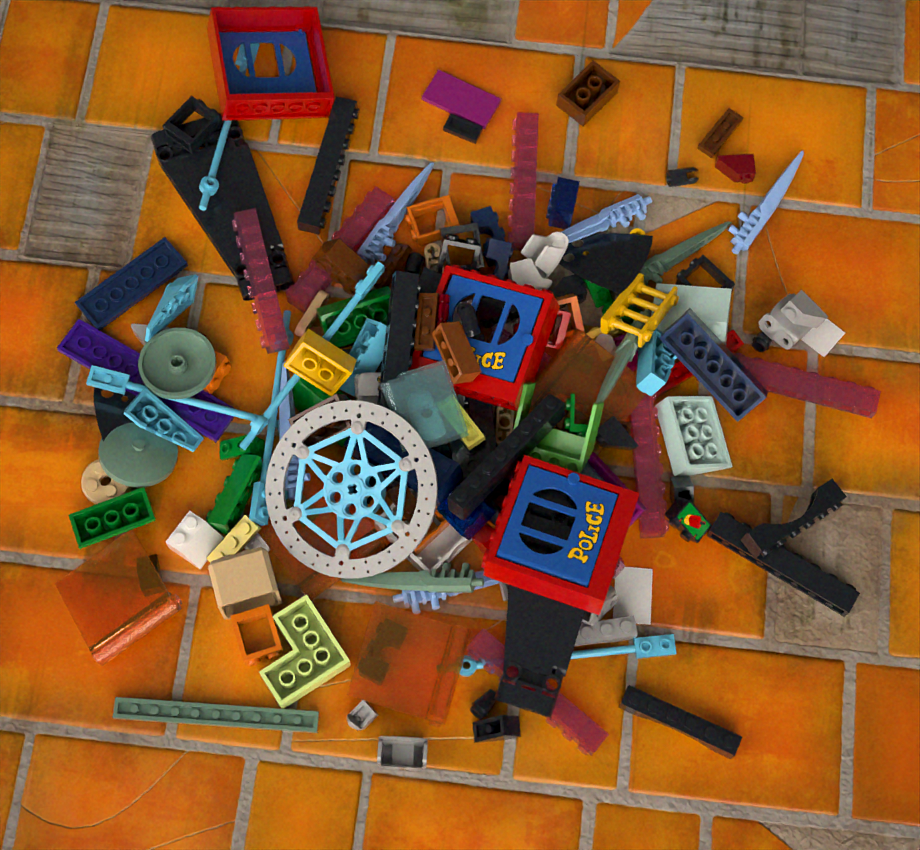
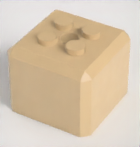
[208,547,282,620]

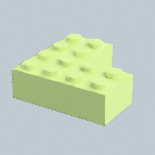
[259,594,351,709]

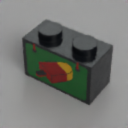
[665,497,712,543]

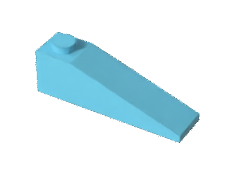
[145,274,199,342]
[123,387,204,452]

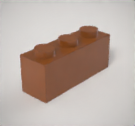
[431,321,481,384]

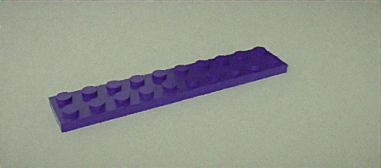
[57,319,235,443]

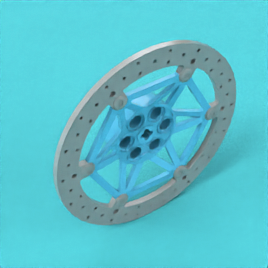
[265,400,438,579]

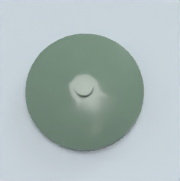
[138,328,217,399]
[98,422,178,487]

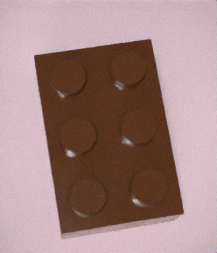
[556,60,620,127]
[312,238,370,295]
[288,394,351,453]

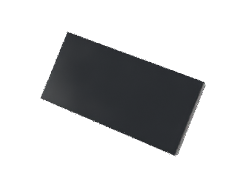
[443,114,483,144]

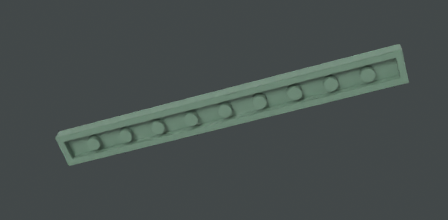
[113,697,319,733]

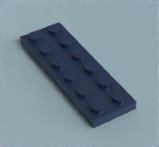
[75,237,188,331]

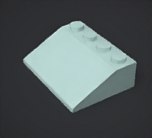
[651,283,732,345]
[655,396,733,477]

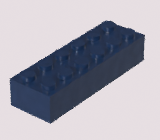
[659,308,768,422]
[344,422,464,505]

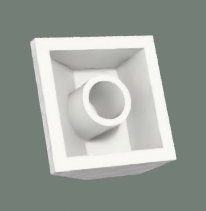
[166,511,224,570]

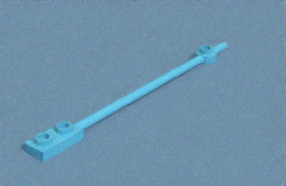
[199,43,260,210]
[239,261,385,450]
[249,310,294,526]
[86,365,279,432]
[436,634,677,677]

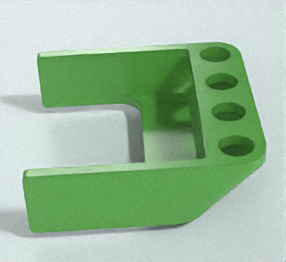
[513,382,604,473]

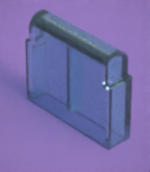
[381,360,469,453]

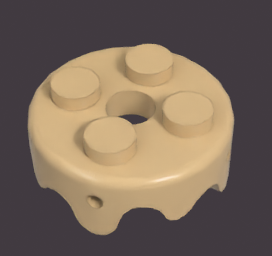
[81,459,131,505]

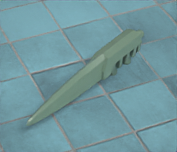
[639,221,733,294]
[596,309,651,402]
[340,563,484,593]

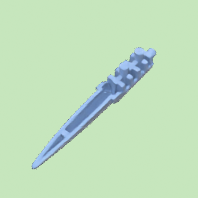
[728,150,804,254]
[357,162,435,265]
[562,194,652,243]
[279,361,311,500]
[392,571,500,614]

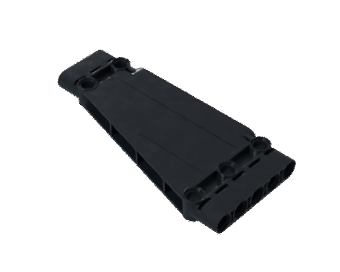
[151,113,295,301]
[494,476,616,718]

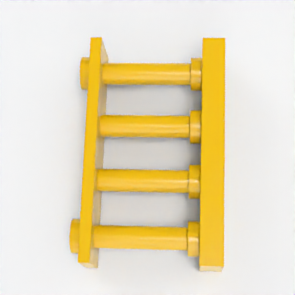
[601,273,679,348]

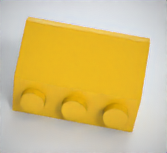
[283,329,357,396]

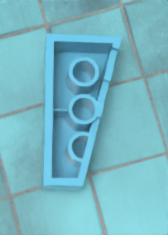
[339,318,386,396]
[636,329,677,396]

